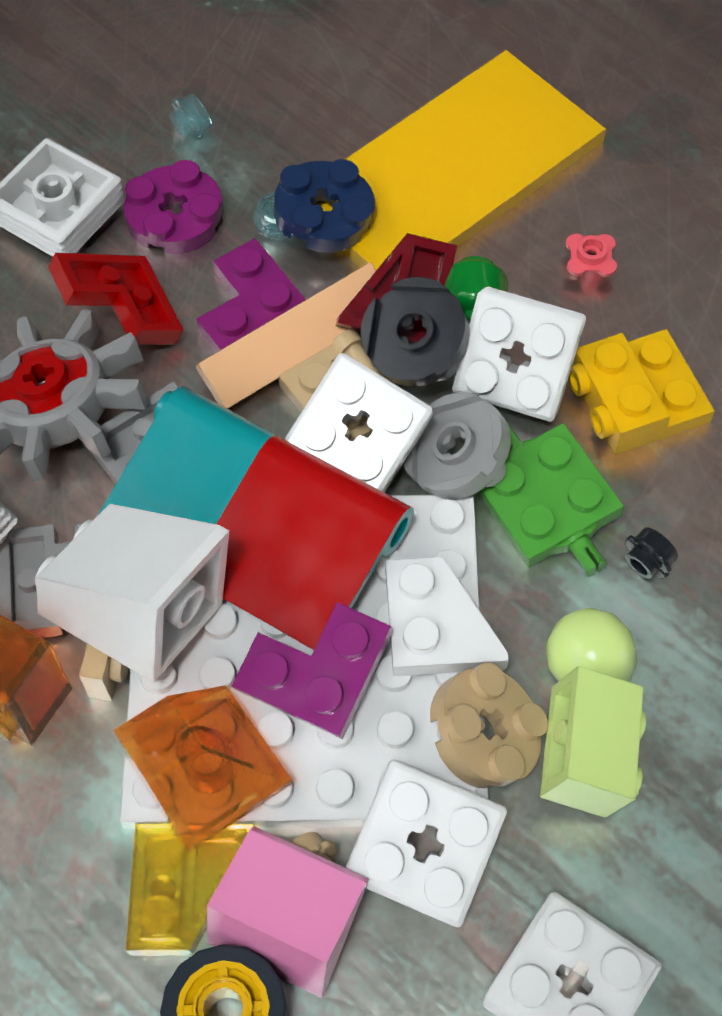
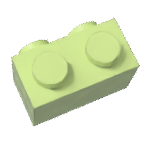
[540,666,646,818]

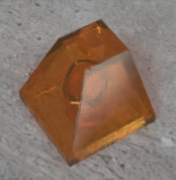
[113,685,293,853]

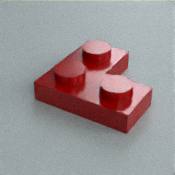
[48,253,184,345]

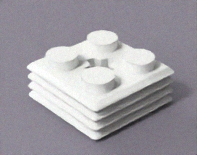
[0,138,125,257]
[452,287,586,421]
[285,353,433,492]
[345,760,507,927]
[483,892,662,1016]

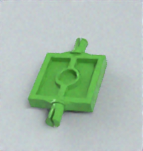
[477,419,624,577]

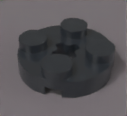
[361,277,470,387]

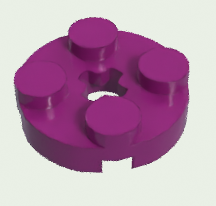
[124,160,224,255]

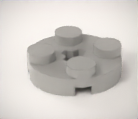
[403,392,511,500]

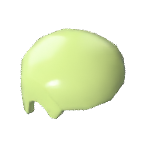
[545,608,638,682]

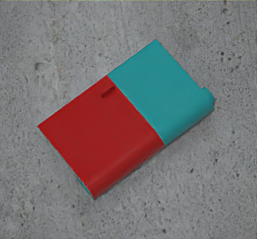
[97,386,414,650]

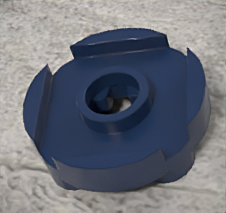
[273,159,375,252]

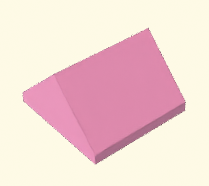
[207,826,369,998]

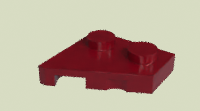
[335,233,457,344]

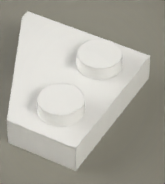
[385,556,509,676]

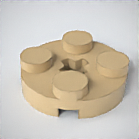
[430,662,548,789]

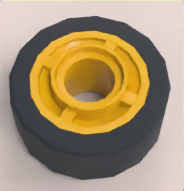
[160,944,289,1016]

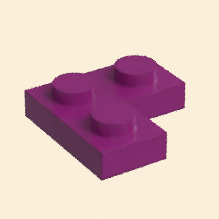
[196,238,306,353]
[232,602,393,739]

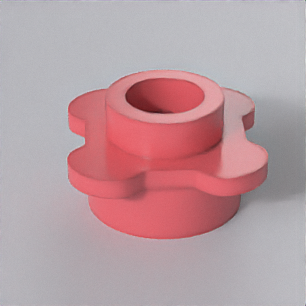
[565,233,617,282]

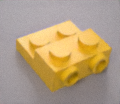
[568,329,715,455]

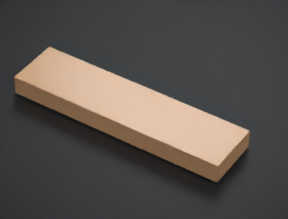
[196,262,376,409]

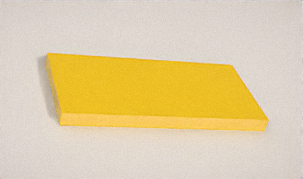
[312,50,606,270]

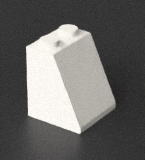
[35,504,229,683]

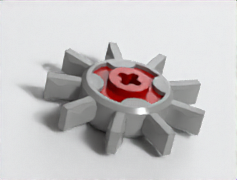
[0,309,149,482]

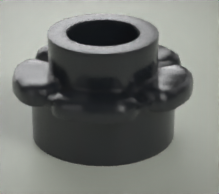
[625,527,678,579]

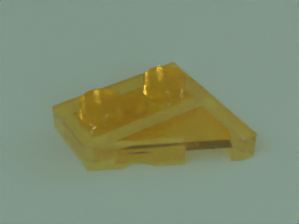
[126,824,254,956]

